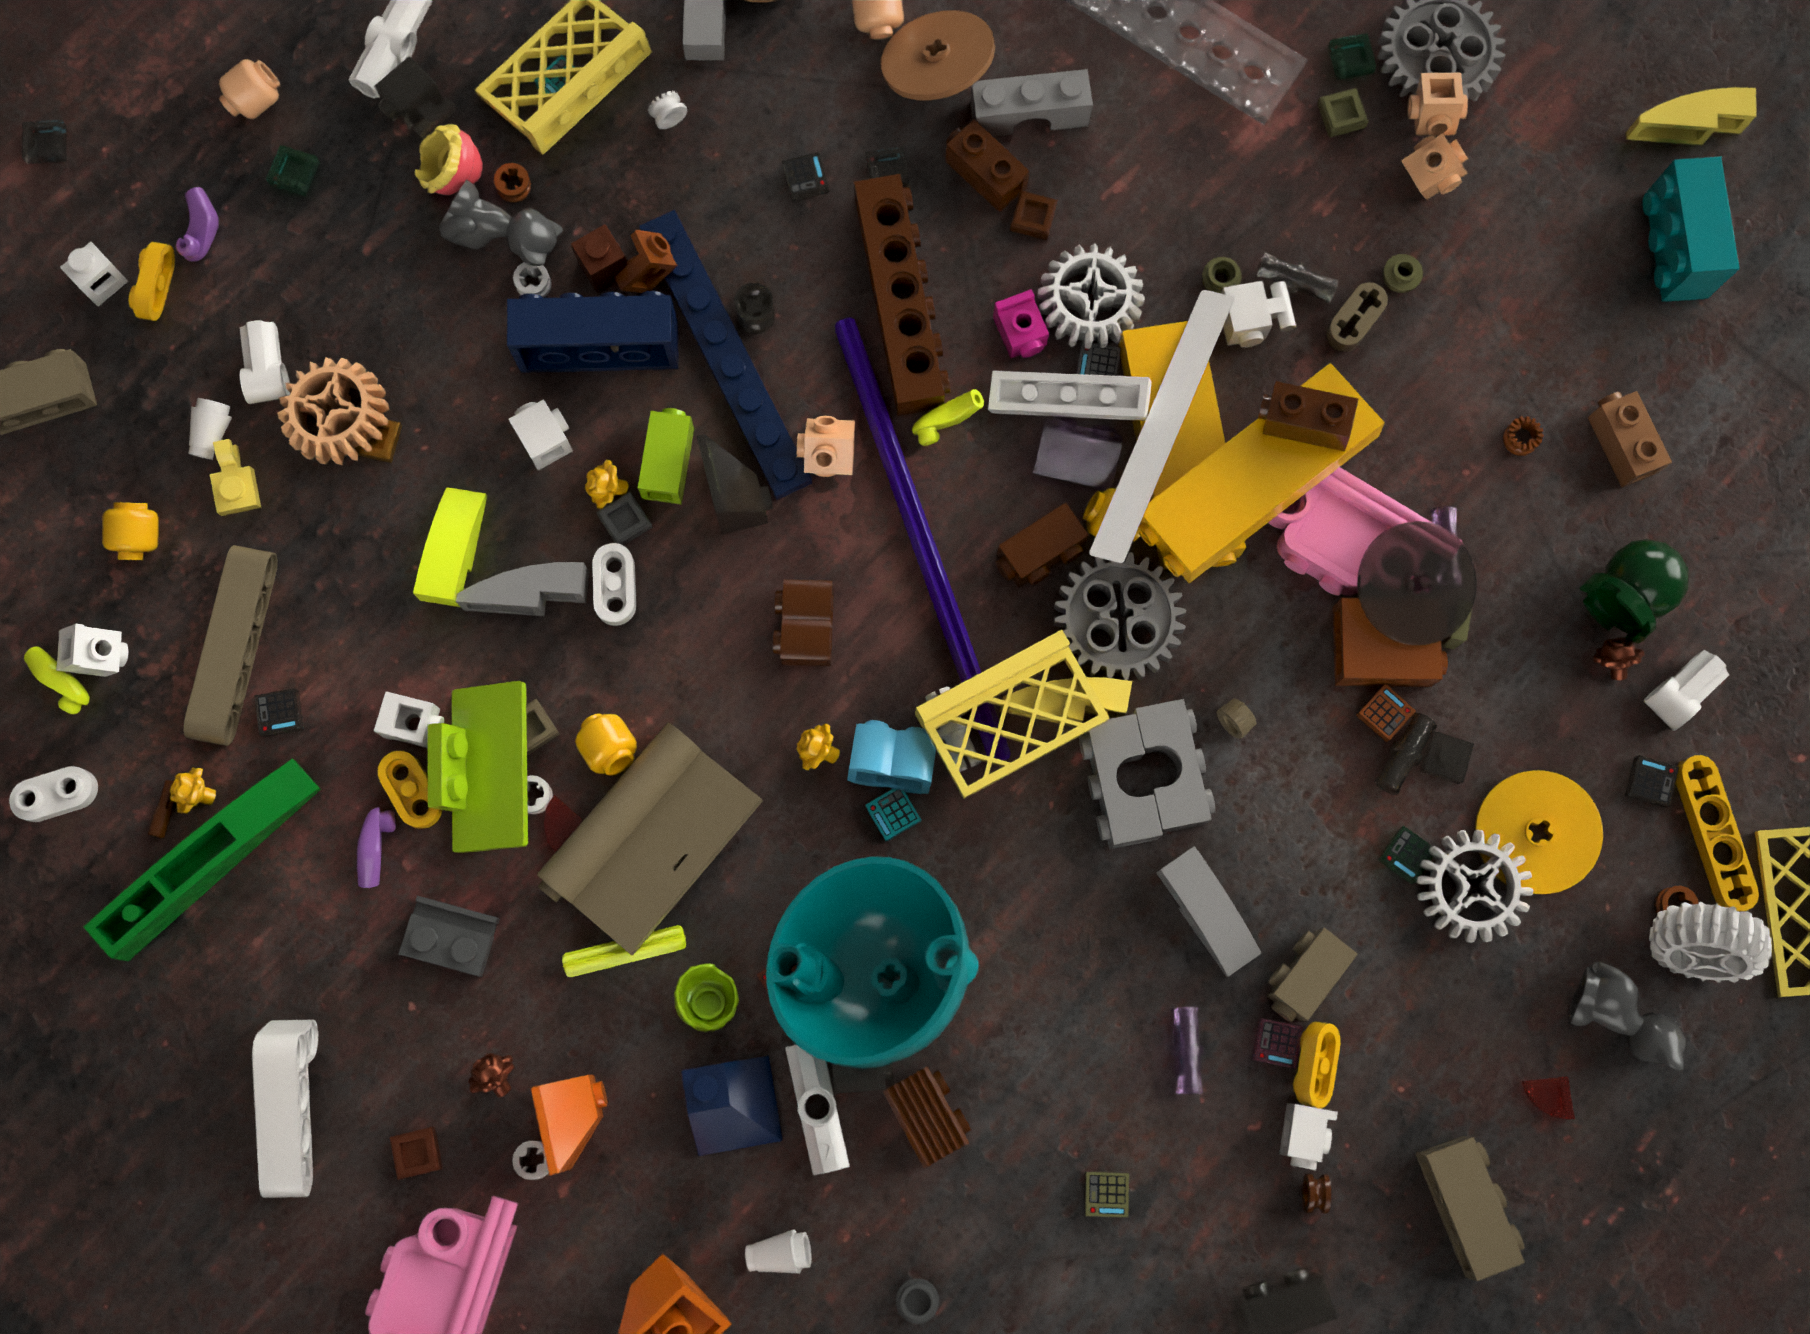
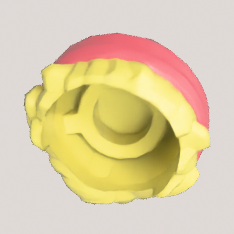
[415,124,483,196]

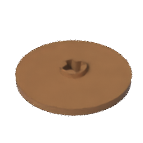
[881,10,995,101]

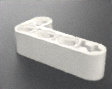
[252,1020,318,1198]

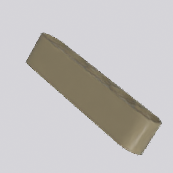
[184,545,278,746]

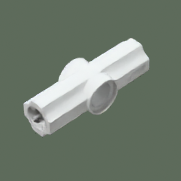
[349,0,432,99]
[785,1045,850,1175]

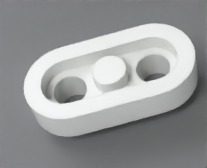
[592,543,636,626]
[9,766,98,822]

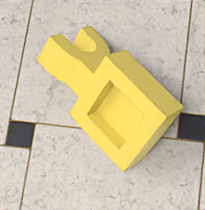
[210,439,261,516]

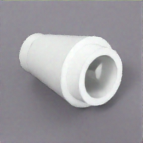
[188,398,232,460]
[745,1229,811,1273]

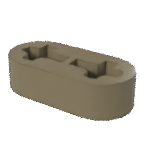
[1326,282,1388,352]

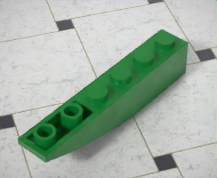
[84,758,321,961]

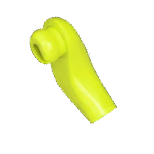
[912,389,984,446]
[24,647,90,715]

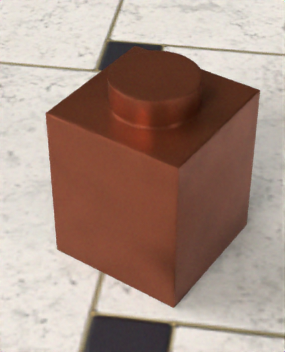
[571,224,627,293]

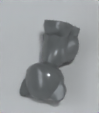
[439,180,563,266]
[1568,962,1686,1071]

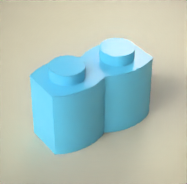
[847,720,936,794]

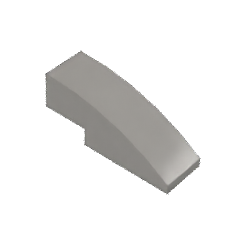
[683,0,726,60]
[456,562,589,616]
[1156,846,1261,977]

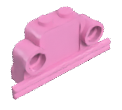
[1268,467,1462,596]
[366,1196,518,1334]

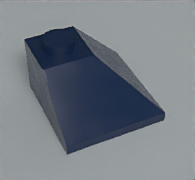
[681,1056,783,1156]

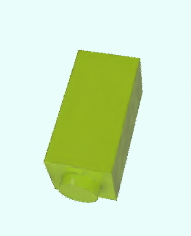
[638,408,694,505]

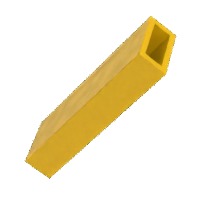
[1118,321,1246,570]
[1137,363,1385,583]

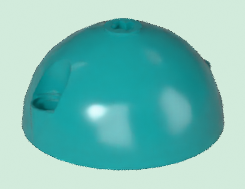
[766,857,979,1068]

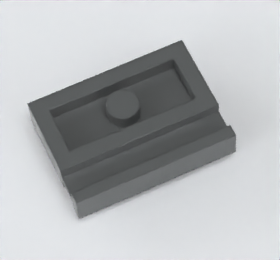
[399,895,500,977]

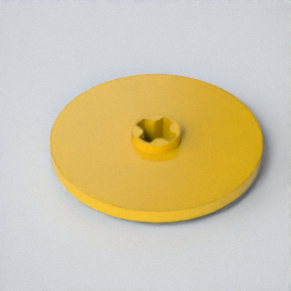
[1475,770,1603,894]

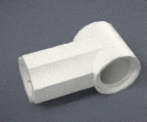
[240,320,290,404]
[1644,650,1729,731]

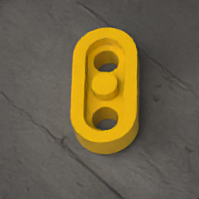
[129,242,175,321]
[378,751,443,829]
[1293,1022,1341,1109]

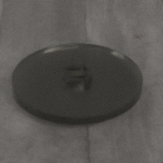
[1357,521,1477,645]

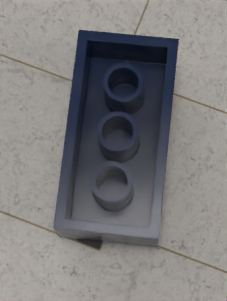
[507,291,679,373]

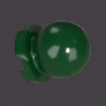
[1580,539,1689,644]

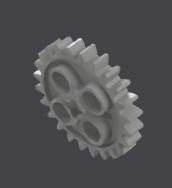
[1377,0,1505,101]
[1053,552,1186,681]

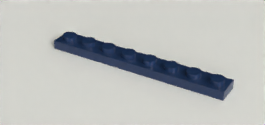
[639,210,812,500]

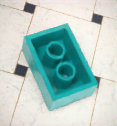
[1643,156,1740,302]

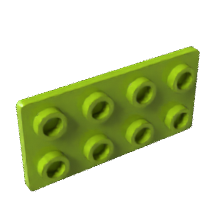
[427,681,528,853]

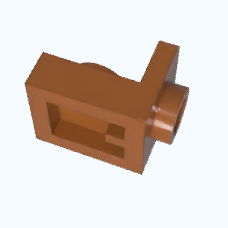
[615,230,677,293]

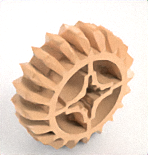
[277,357,390,465]

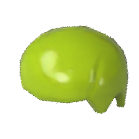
[674,963,739,1032]

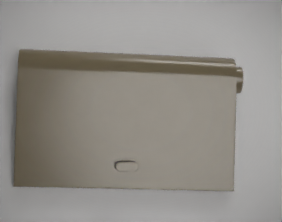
[537,722,763,956]

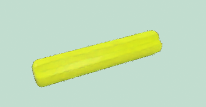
[562,925,686,977]

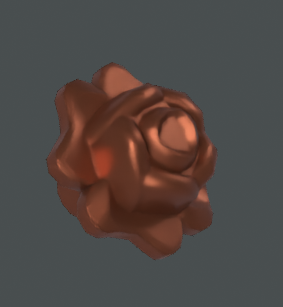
[1593,637,1644,680]
[468,1053,515,1097]

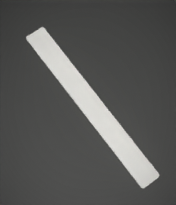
[1089,290,1234,563]

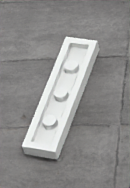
[988,371,1152,421]

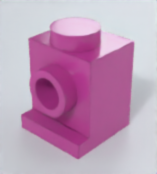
[993,289,1049,359]

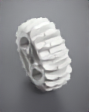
[1037,243,1145,349]
[1416,829,1533,943]
[1649,902,1772,983]

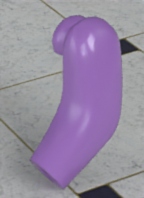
[176,187,219,262]
[357,807,396,888]

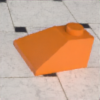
[531,1075,608,1175]
[618,1254,731,1334]

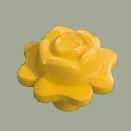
[585,460,628,509]
[796,723,840,770]
[170,768,216,814]

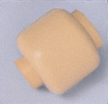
[852,0,904,39]
[219,59,280,119]

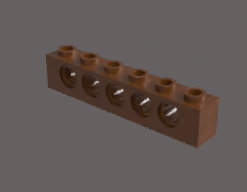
[854,174,951,416]

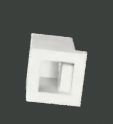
[60,242,128,307]
[56,624,128,677]
[374,691,444,748]
[1279,1103,1337,1170]

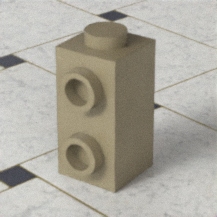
[1266,927,1358,1023]

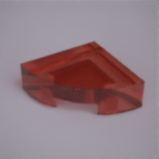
[544,795,583,852]
[1522,1076,1575,1119]

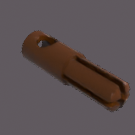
[147,780,174,839]

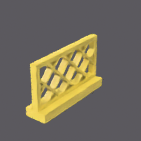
[475,0,652,155]
[915,630,1110,799]
[1755,827,1810,997]

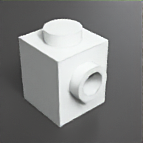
[509,399,573,471]

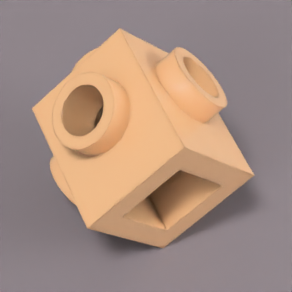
[1408,73,1468,136]
[1401,133,1468,200]
[797,416,855,477]

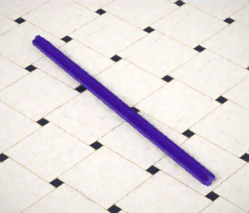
[835,318,1011,761]

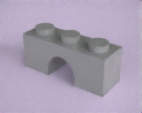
[970,69,1093,136]
[1131,699,1215,833]
[1079,714,1163,849]

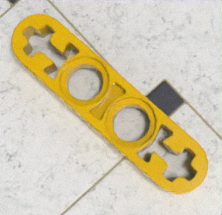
[1674,755,1759,912]

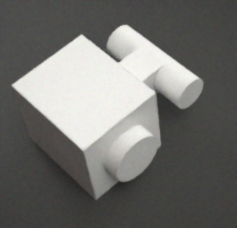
[1221,281,1296,347]

